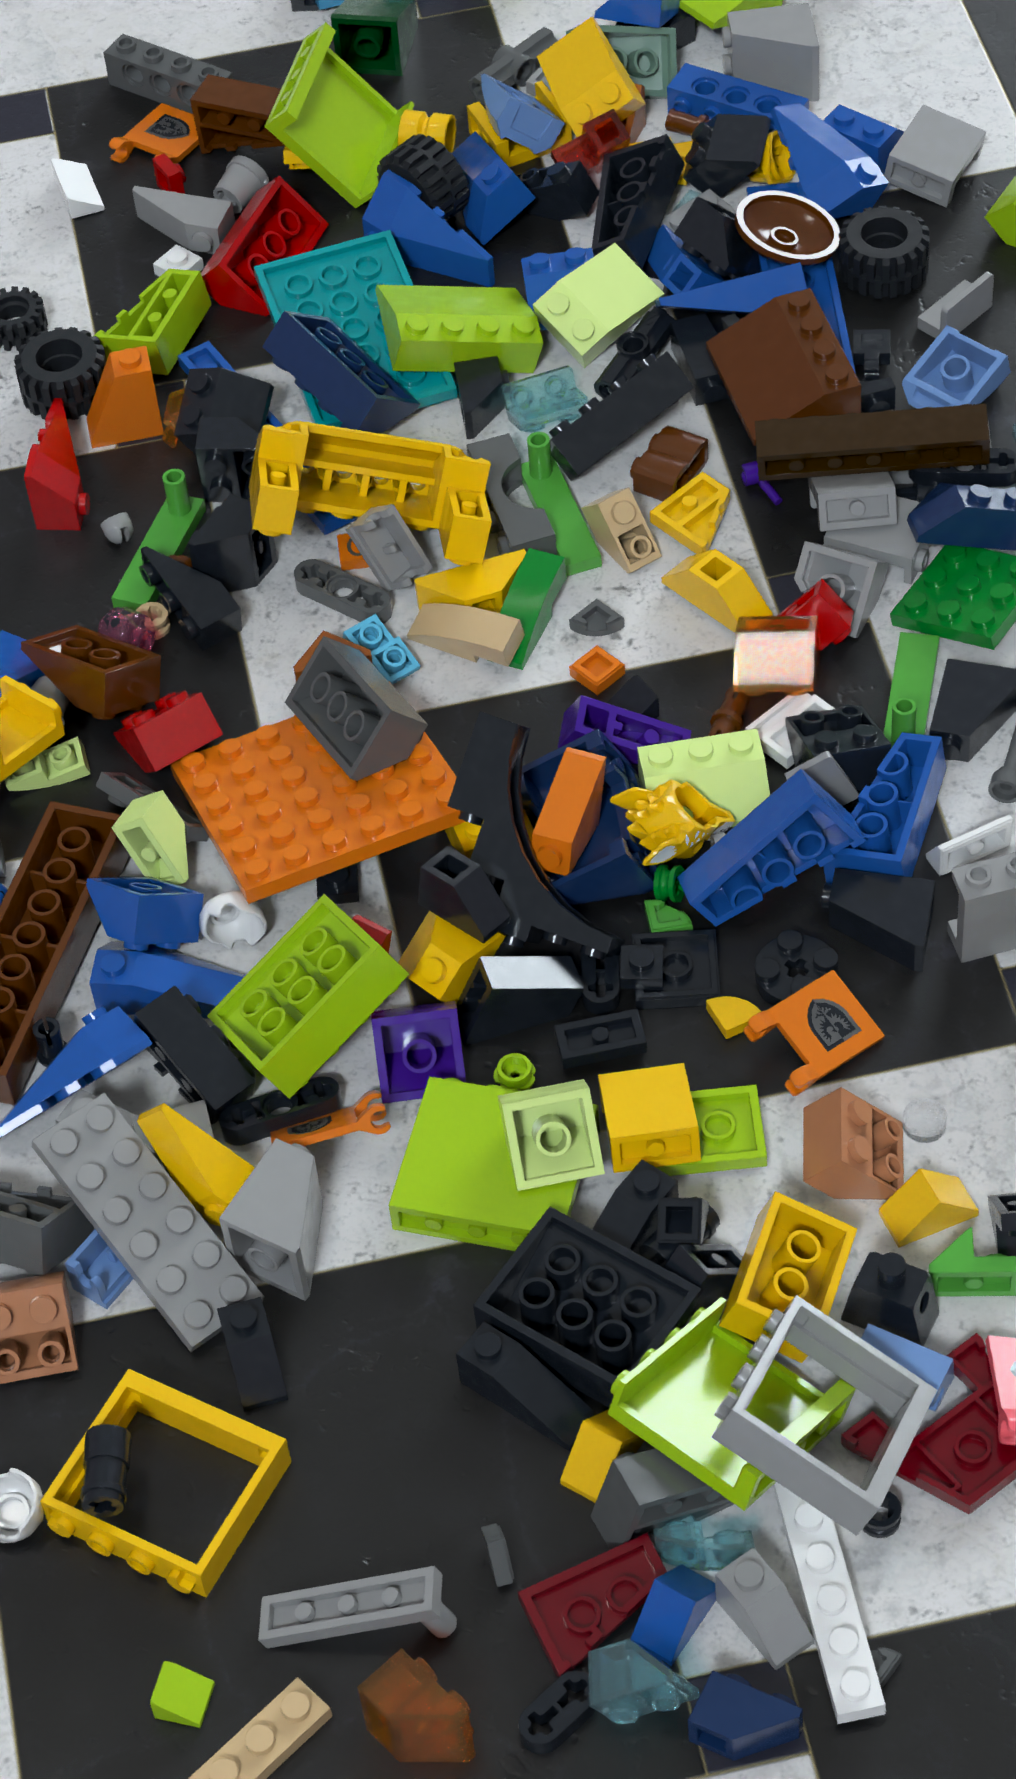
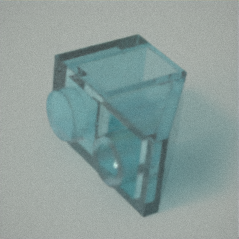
[588,1639,699,1724]

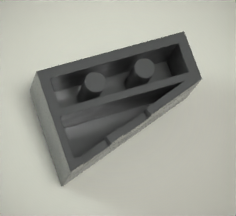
[0,1182,94,1275]
[590,1448,734,1550]

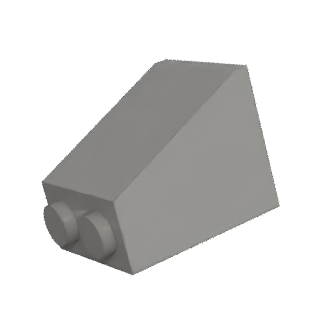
[722,3,819,101]
[219,1138,323,1301]

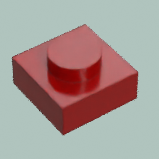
[152,153,186,194]

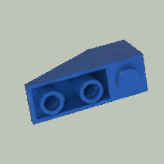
[647,224,725,294]

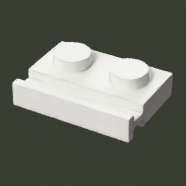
[745,685,835,769]

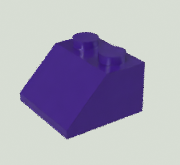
[371,1001,466,1104]

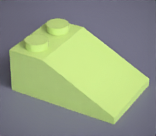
[533,243,665,368]

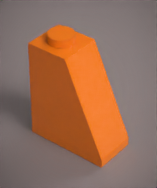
[86,346,164,449]
[532,747,606,876]

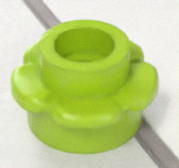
[494,1053,536,1091]

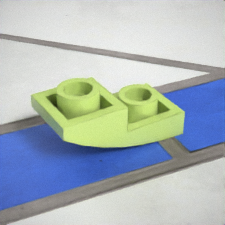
[4,736,91,791]

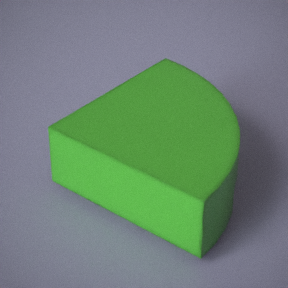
[644,900,693,933]

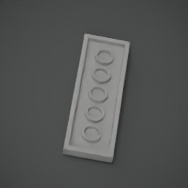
[31,1093,264,1352]

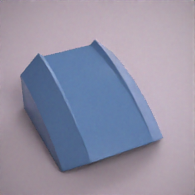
[481,74,565,154]
[902,325,1011,409]

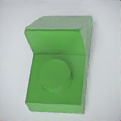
[928,1228,1016,1297]

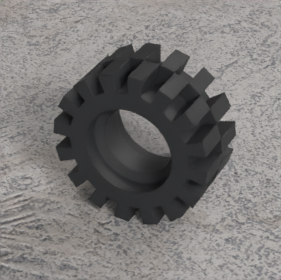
[0,286,48,351]

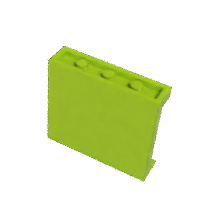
[264,22,415,209]
[388,1076,600,1251]
[607,1297,856,1511]

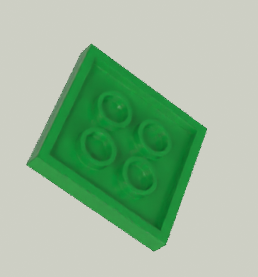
[890,545,1016,650]

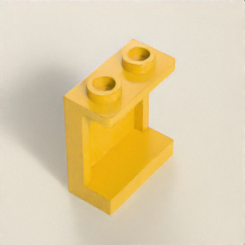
[467,81,572,168]
[0,675,65,782]
[598,1063,701,1173]

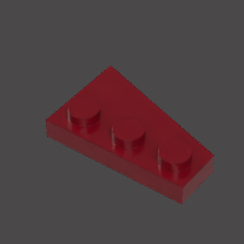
[518,1533,667,1678]

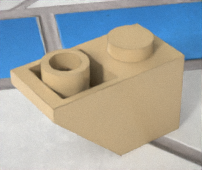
[581,487,662,574]

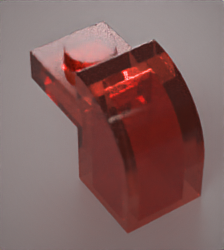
[551,109,631,174]

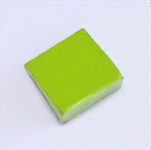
[150,1661,215,1728]

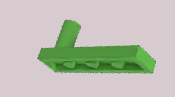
[521,432,602,576]
[111,469,206,613]
[884,632,940,748]

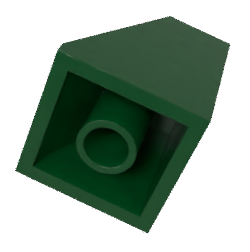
[331,0,418,76]

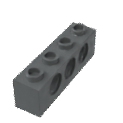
[103,33,233,114]

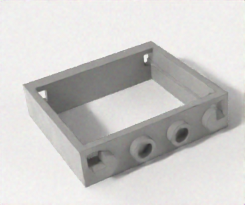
[711,1295,937,1536]

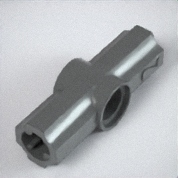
[468,27,558,105]

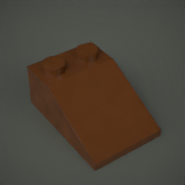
[21,625,161,720]

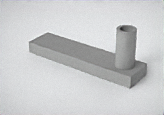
[258,1566,457,1648]

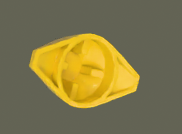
[748,130,796,184]

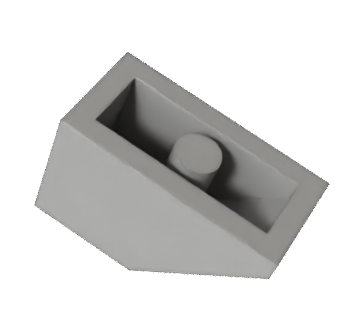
[715,1548,814,1670]

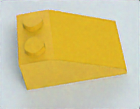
[536,16,646,144]

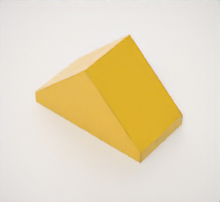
[878,1168,979,1248]
[560,1409,645,1503]

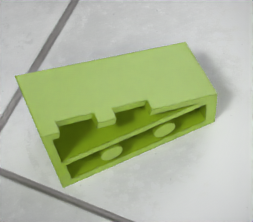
[94,269,212,375]

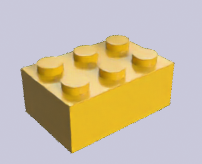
[719,1191,858,1363]

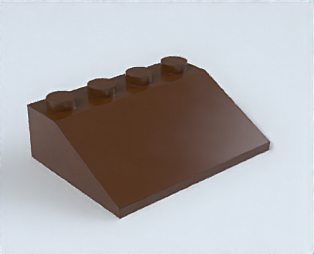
[706,288,861,446]

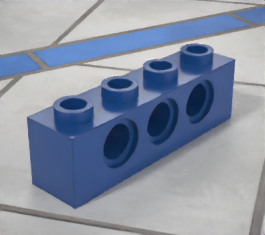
[667,63,809,133]

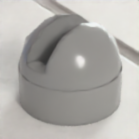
[100,512,133,544]

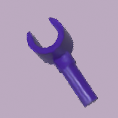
[741,461,783,505]

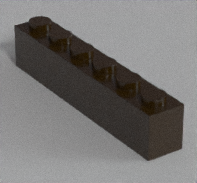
[755,404,990,481]

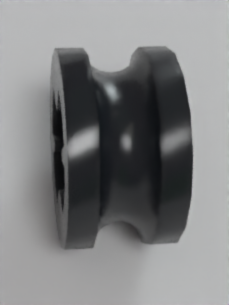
[862,1491,902,1538]

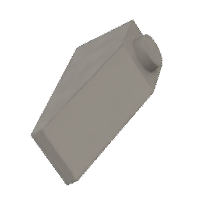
[132,186,235,254]

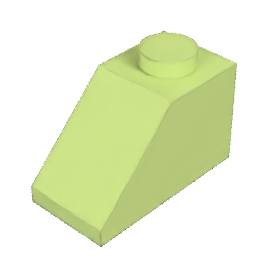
[111,790,189,885]

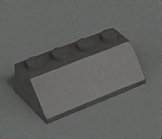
[285,636,428,781]

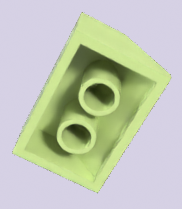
[637,729,770,828]

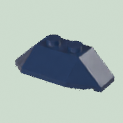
[907,483,1016,551]

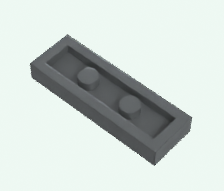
[96,772,209,845]

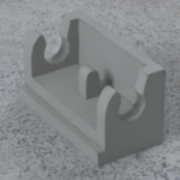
[345,504,433,592]

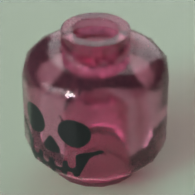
[98,607,156,651]

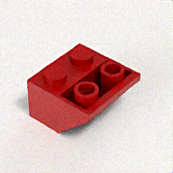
[113,690,223,773]

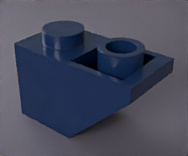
[688,1670,803,1761]

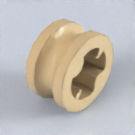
[134,602,171,640]

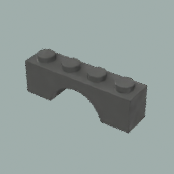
[466,433,557,555]

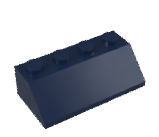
[262,310,420,434]

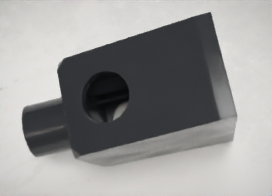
[841,1252,939,1346]

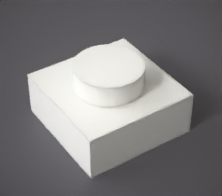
[153,244,204,277]

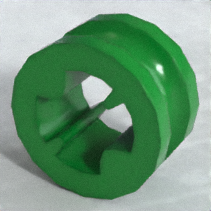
[653,865,685,903]

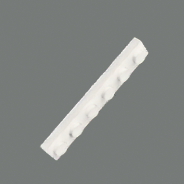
[773,1456,886,1724]

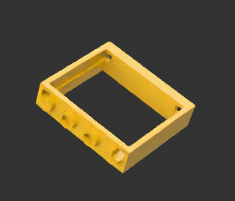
[40,1369,292,1598]

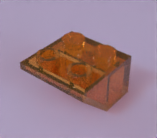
[733,616,820,696]
[357,1648,476,1762]

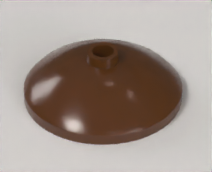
[734,190,841,266]

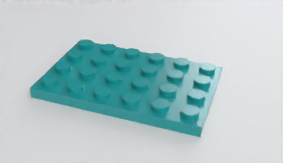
[254,230,458,427]

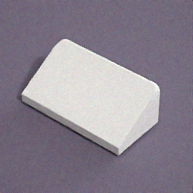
[51,158,105,219]
[926,814,1013,876]

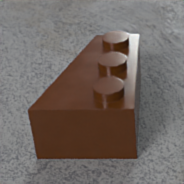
[190,74,285,154]

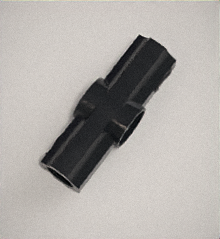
[594,306,675,399]

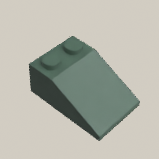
[566,25,677,99]

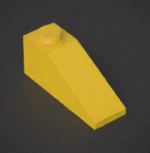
[137,1103,255,1227]

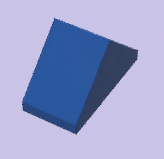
[631,1564,716,1666]

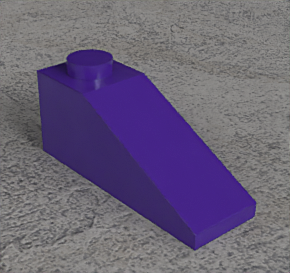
[557,695,692,764]

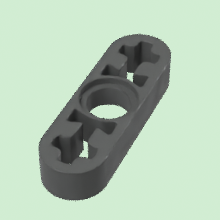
[294,559,392,624]

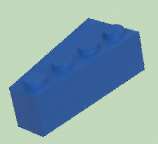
[823,732,947,884]
[677,769,866,926]

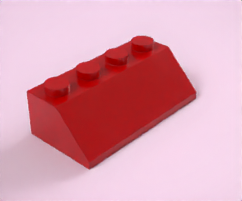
[201,175,329,317]

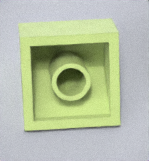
[497,1079,605,1191]

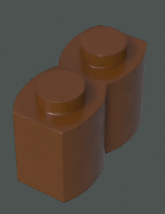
[630,425,708,501]

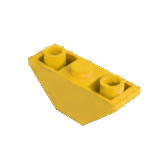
[414,549,526,613]
[661,549,773,640]

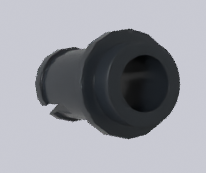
[32,1017,67,1067]

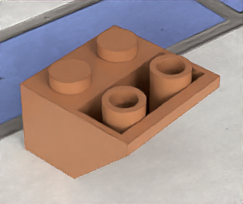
[803,1087,904,1200]
[0,1271,79,1384]

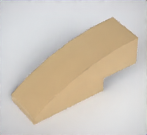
[407,603,525,667]

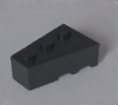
[134,985,256,1125]

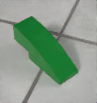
[487,548,566,670]

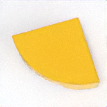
[706,996,762,1039]

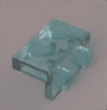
[501,365,588,432]

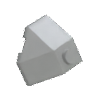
[794,541,889,638]

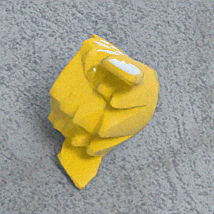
[610,779,735,866]

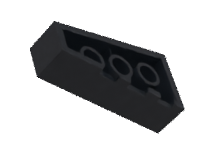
[592,134,685,270]
[549,351,694,481]

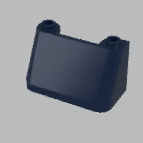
[521,729,659,905]

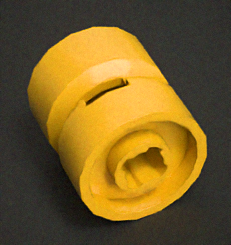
[398,109,456,153]

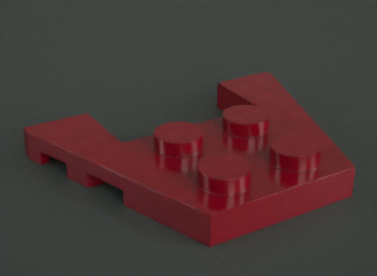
[841,1333,1016,1514]

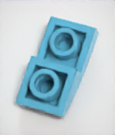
[343,614,421,685]

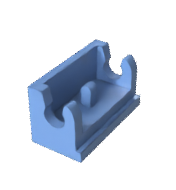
[65,1229,134,1309]
[861,1323,954,1412]

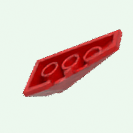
[24,398,90,530]

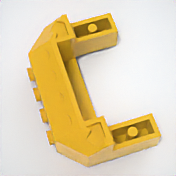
[249,421,492,566]

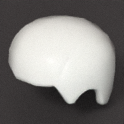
[199,890,267,949]
[0,1468,44,1543]

